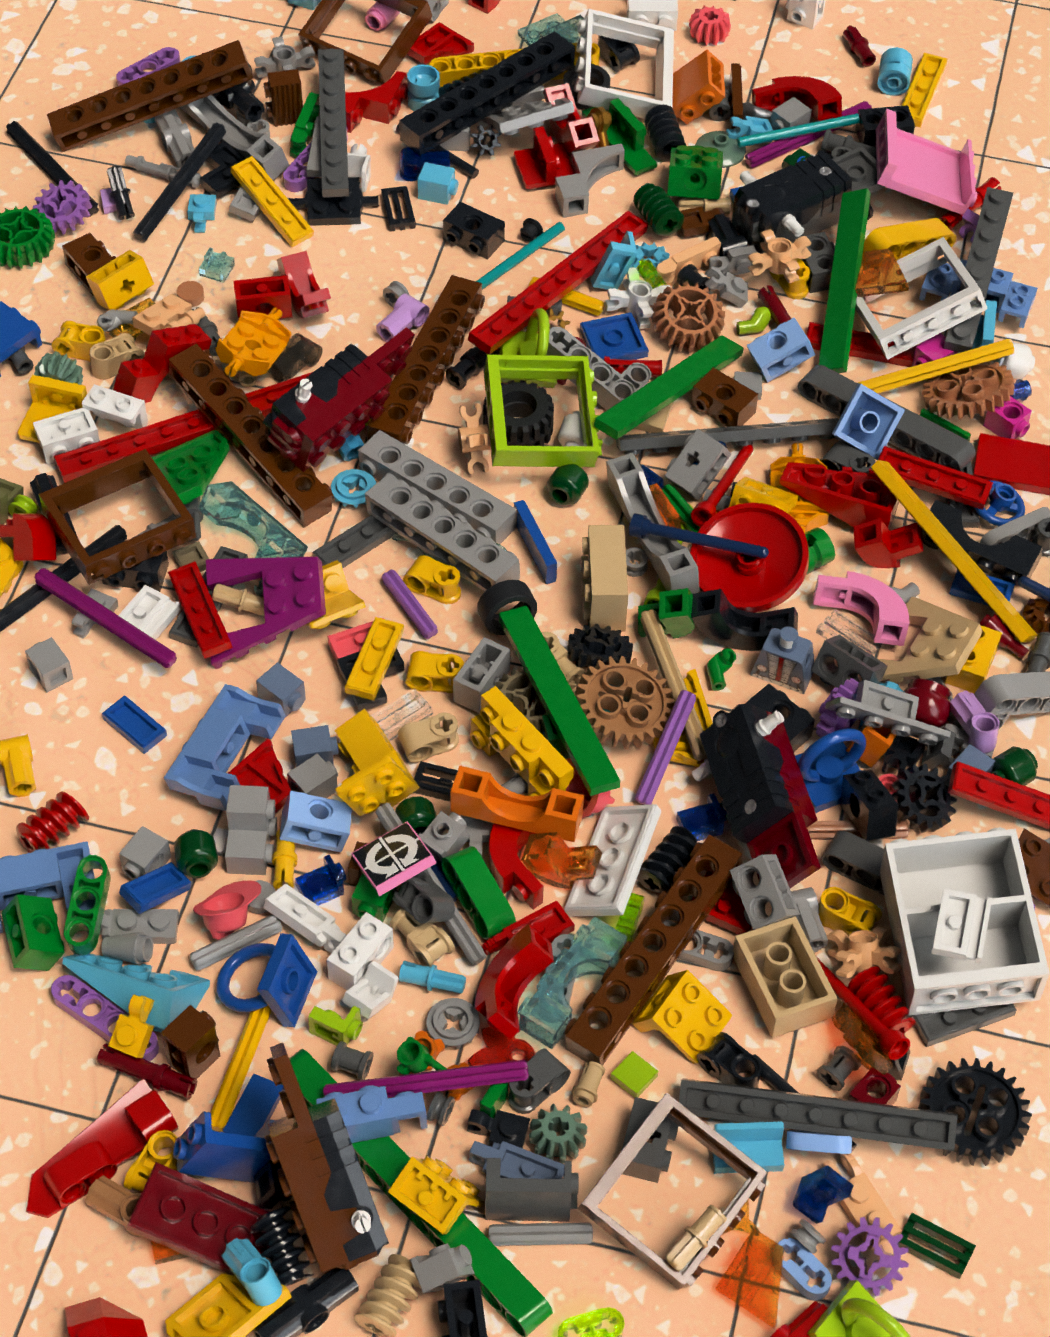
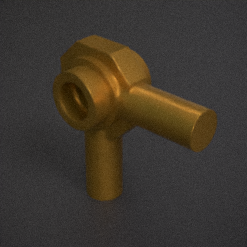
[587,106,612,147]

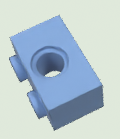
[746,317,815,383]
[279,790,352,853]

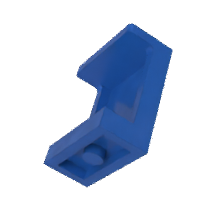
[0,301,42,377]
[173,1111,276,1183]

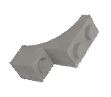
[555,144,625,218]

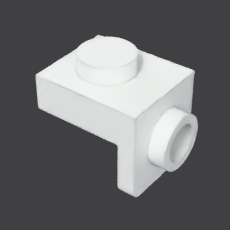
[342,961,399,1019]

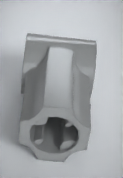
[791,887,828,953]

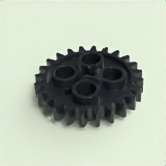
[918,1058,1032,1166]

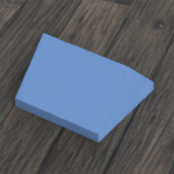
[832,383,905,460]

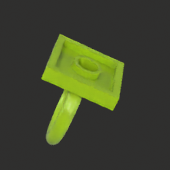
[500,308,557,388]
[807,1280,911,1337]

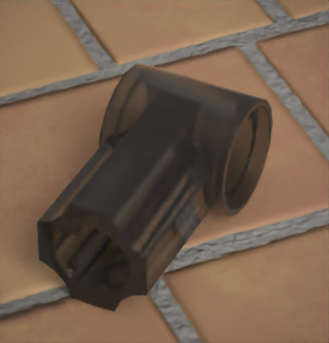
[268,333,323,383]

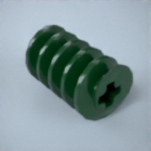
[633,183,684,236]

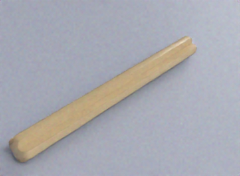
[640,609,707,761]

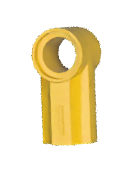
[0,734,36,797]

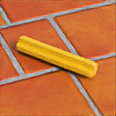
[529,277,604,316]

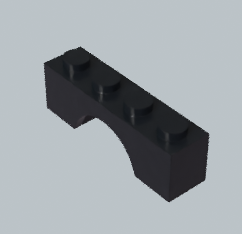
[921,499,1043,585]

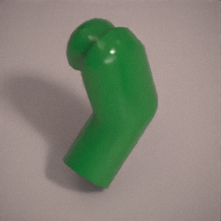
[707,648,736,691]

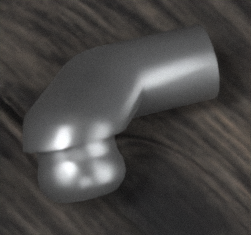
[743,102,772,124]

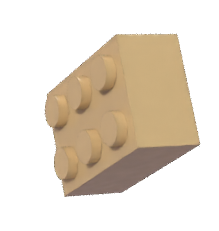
[581,525,628,632]
[733,916,837,1038]

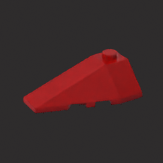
[779,462,907,530]

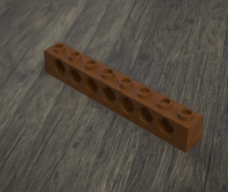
[47,40,254,152]
[367,275,485,444]
[169,343,333,528]
[564,834,743,1066]

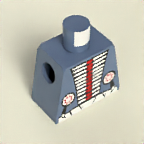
[750,627,814,694]

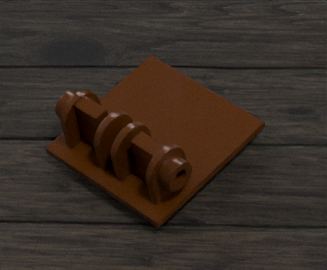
[1018,828,1050,908]

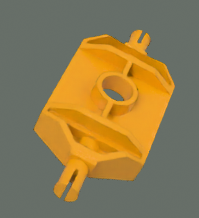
[215,308,292,377]
[769,443,829,533]

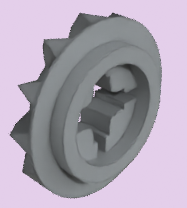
[426,998,480,1049]

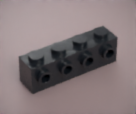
[437,1280,487,1337]

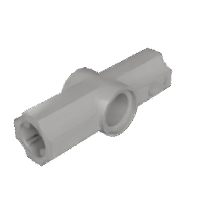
[154,109,195,168]

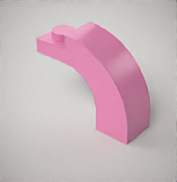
[813,571,910,646]

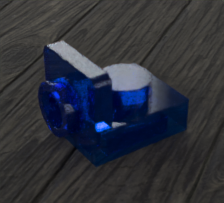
[676,793,727,841]
[295,854,347,906]
[793,1165,854,1224]

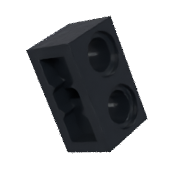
[855,105,915,147]

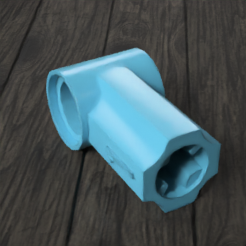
[222,1238,282,1307]

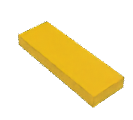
[345,617,404,701]

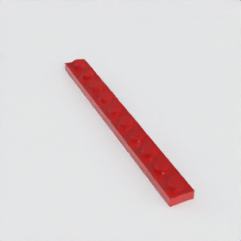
[468,211,649,355]
[54,372,313,483]

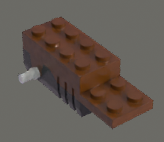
[264,1042,389,1273]

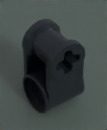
[598,35,640,72]
[697,1032,761,1088]

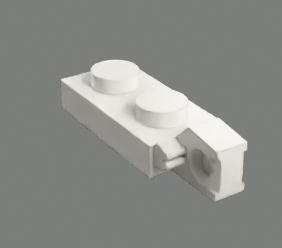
[263,884,347,953]

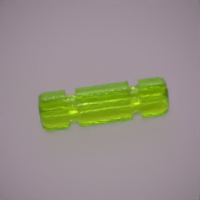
[637,259,667,288]

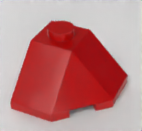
[65,1297,148,1337]

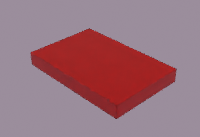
[973,433,1050,495]

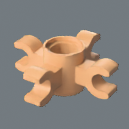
[748,229,811,283]
[458,403,491,474]
[827,926,901,978]

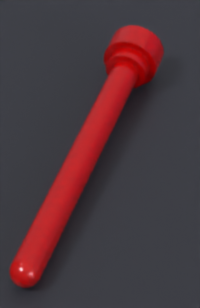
[691,445,754,527]
[817,958,911,1060]

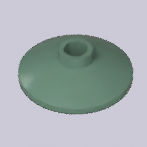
[695,131,746,168]

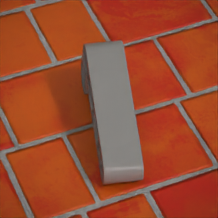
[547,327,651,410]
[974,671,1050,729]

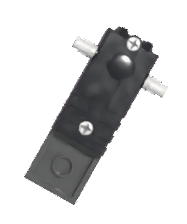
[732,146,885,254]

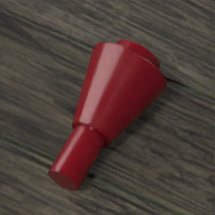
[980,613,1029,660]

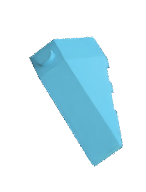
[62,953,210,1032]

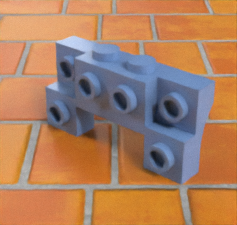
[919,259,1038,328]
[164,684,286,811]
[0,841,96,933]
[316,1085,428,1143]

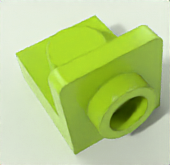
[308,1006,363,1046]

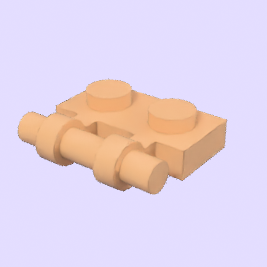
[133,294,205,335]

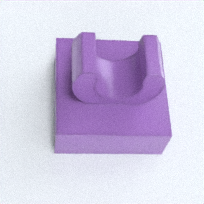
[959,209,980,243]

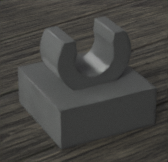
[921,728,961,770]

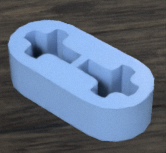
[786,1130,852,1154]
[773,1238,832,1301]

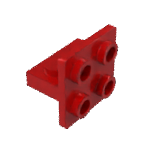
[514,126,575,189]

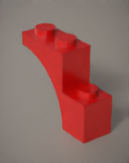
[345,71,409,133]
[113,324,212,403]

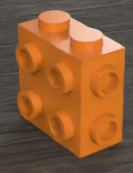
[672,49,725,124]

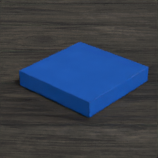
[580,312,649,360]

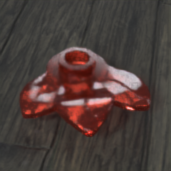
[467,1027,535,1086]

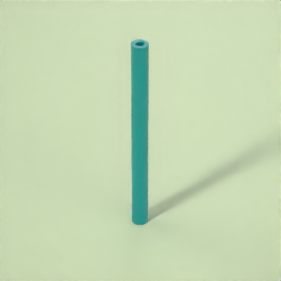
[737,113,860,148]
[476,222,565,290]

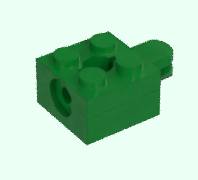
[667,145,723,200]

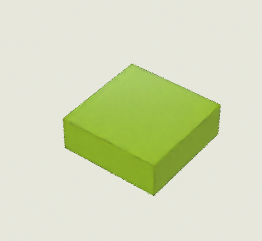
[610,1051,659,1098]

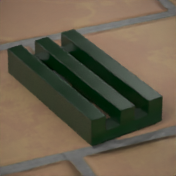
[898,1213,976,1279]

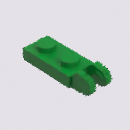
[290,92,320,159]

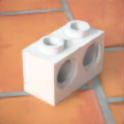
[327,912,394,990]

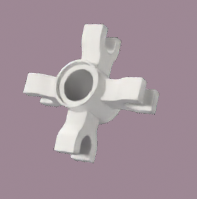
[604,267,670,329]

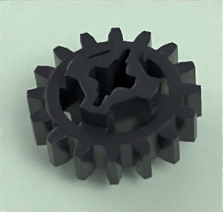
[567,624,633,668]
[891,764,957,833]

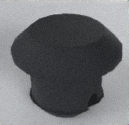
[520,218,543,242]

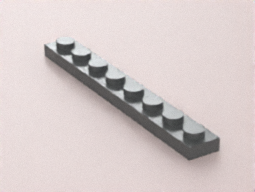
[318,49,349,197]
[944,187,1013,352]
[616,418,839,455]
[679,1078,958,1151]

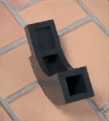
[691,589,798,651]

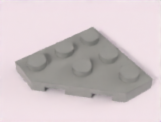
[483,98,575,136]

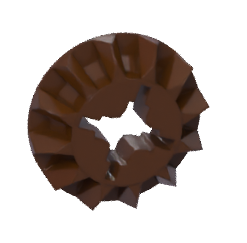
[1023,596,1050,634]

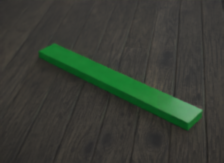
[819,188,871,373]
[594,335,744,440]
[498,606,620,796]

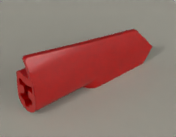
[26,1079,178,1218]

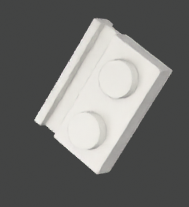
[118,585,182,640]
[931,888,992,964]

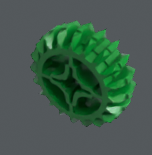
[0,206,55,269]

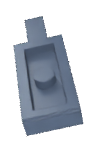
[469,1141,564,1179]

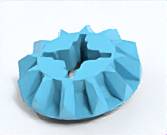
[630,242,669,276]
[331,469,377,508]

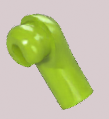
[736,307,771,335]

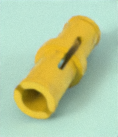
[272,829,298,890]

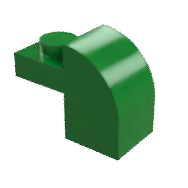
[638,588,695,639]

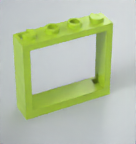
[483,355,603,467]

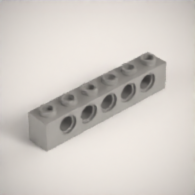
[358,430,517,546]
[365,473,520,592]

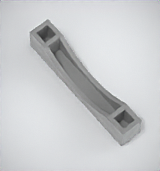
[179,95,289,181]
[606,453,700,594]

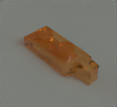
[831,1003,893,1075]

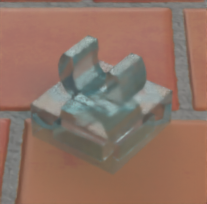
[199,248,235,283]

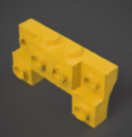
[470,686,574,796]

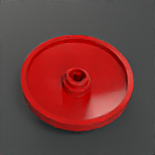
[690,503,809,613]

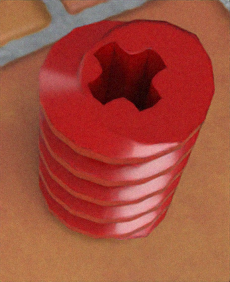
[16,791,89,853]
[848,966,916,1039]

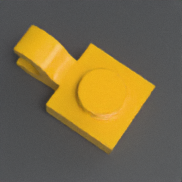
[108,994,154,1058]

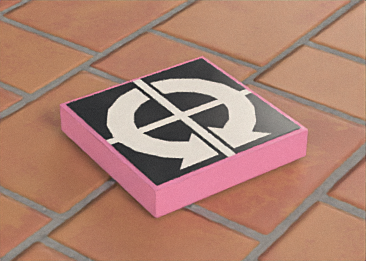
[351,821,436,896]

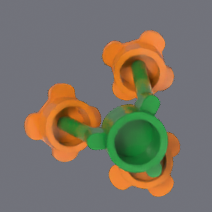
[397,1031,474,1102]

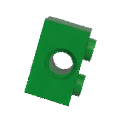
[1,894,64,971]

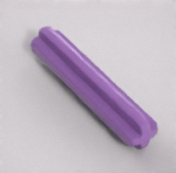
[382,569,438,639]

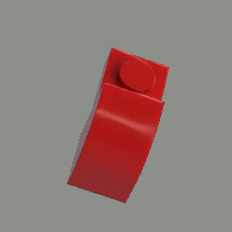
[0,513,56,561]
[853,518,923,569]

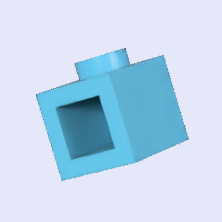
[417,162,459,205]

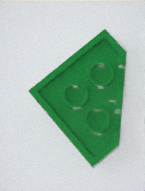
[152,429,230,504]

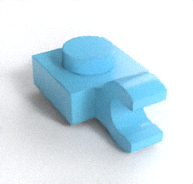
[726,116,773,142]
[187,194,217,233]

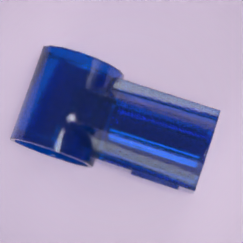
[399,147,450,182]

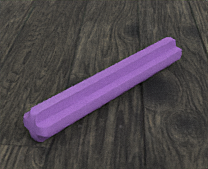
[635,690,696,805]

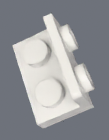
[82,384,148,429]
[33,408,100,464]

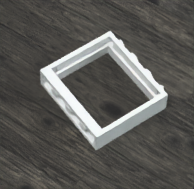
[574,9,674,119]
[855,237,988,360]

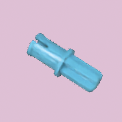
[399,961,466,994]

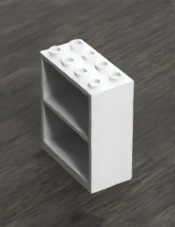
[880,827,1050,1016]

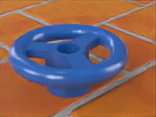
[974,480,1025,526]

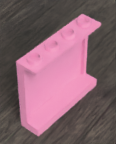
[876,109,978,215]

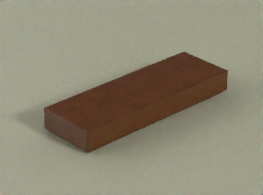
[729,63,743,129]

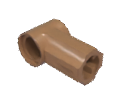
[85,1175,143,1237]

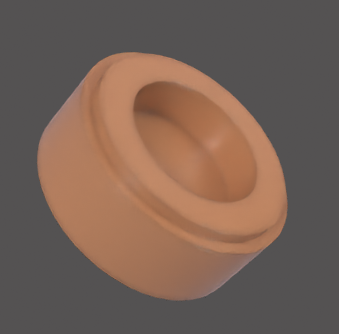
[177,281,204,307]

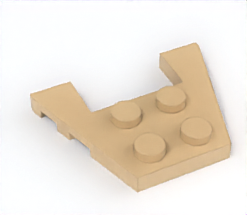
[878,597,983,683]

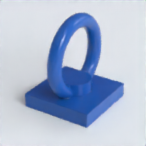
[795,728,866,813]
[216,933,318,1028]

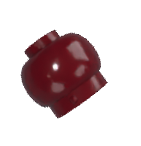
[903,678,951,728]

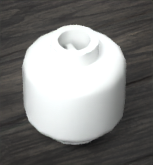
[991,342,1035,379]
[558,411,584,446]

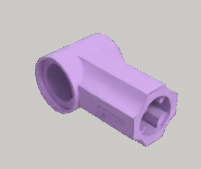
[376,293,430,342]
[950,690,1000,753]

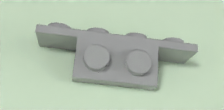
[825,680,951,745]

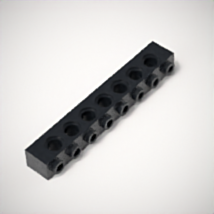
[399,31,575,156]

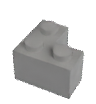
[225,785,277,875]

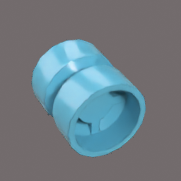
[877,47,913,96]
[407,64,440,111]

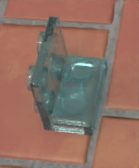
[518,13,584,46]

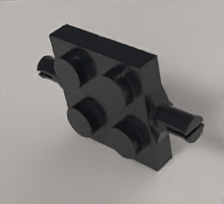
[289,177,379,226]

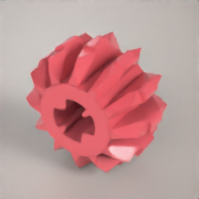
[689,5,731,46]

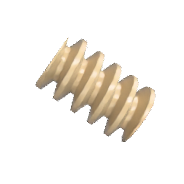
[354,1254,421,1337]

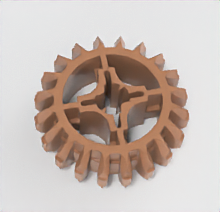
[651,281,725,353]

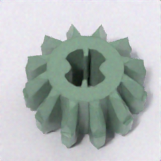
[34,351,84,385]
[529,1103,587,1164]

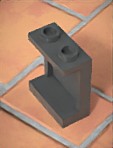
[485,1158,579,1222]

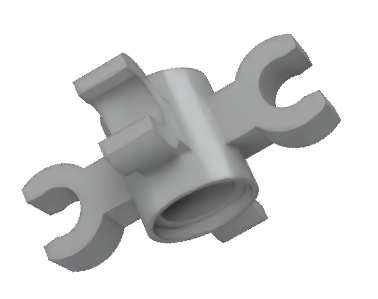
[254,36,316,78]

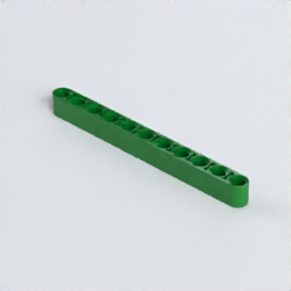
[282,1049,553,1337]

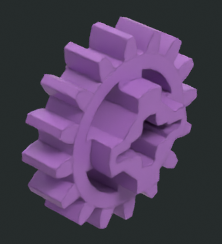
[33,180,92,234]
[816,678,859,737]
[831,1216,909,1296]

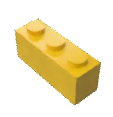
[334,708,420,807]

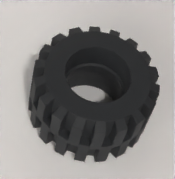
[483,380,554,446]

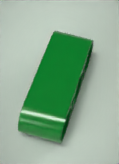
[441,846,516,940]
[64,855,111,955]

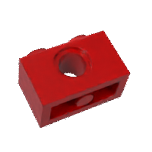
[233,275,293,321]

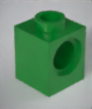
[351,873,397,922]

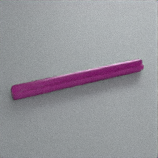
[745,101,872,168]
[34,568,177,668]
[323,1060,529,1098]

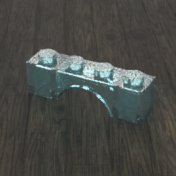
[198,481,308,558]
[518,916,628,1049]

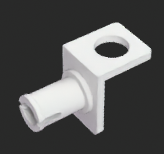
[347,143,371,192]

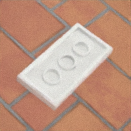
[564,804,661,917]

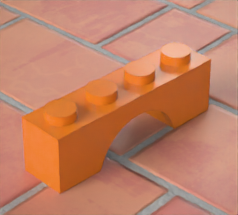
[450,766,584,842]

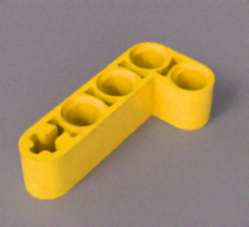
[860,218,957,277]

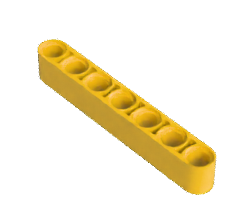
[429,42,600,87]

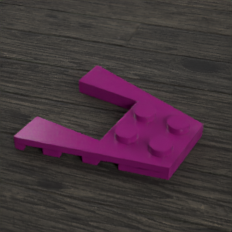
[206,556,326,669]

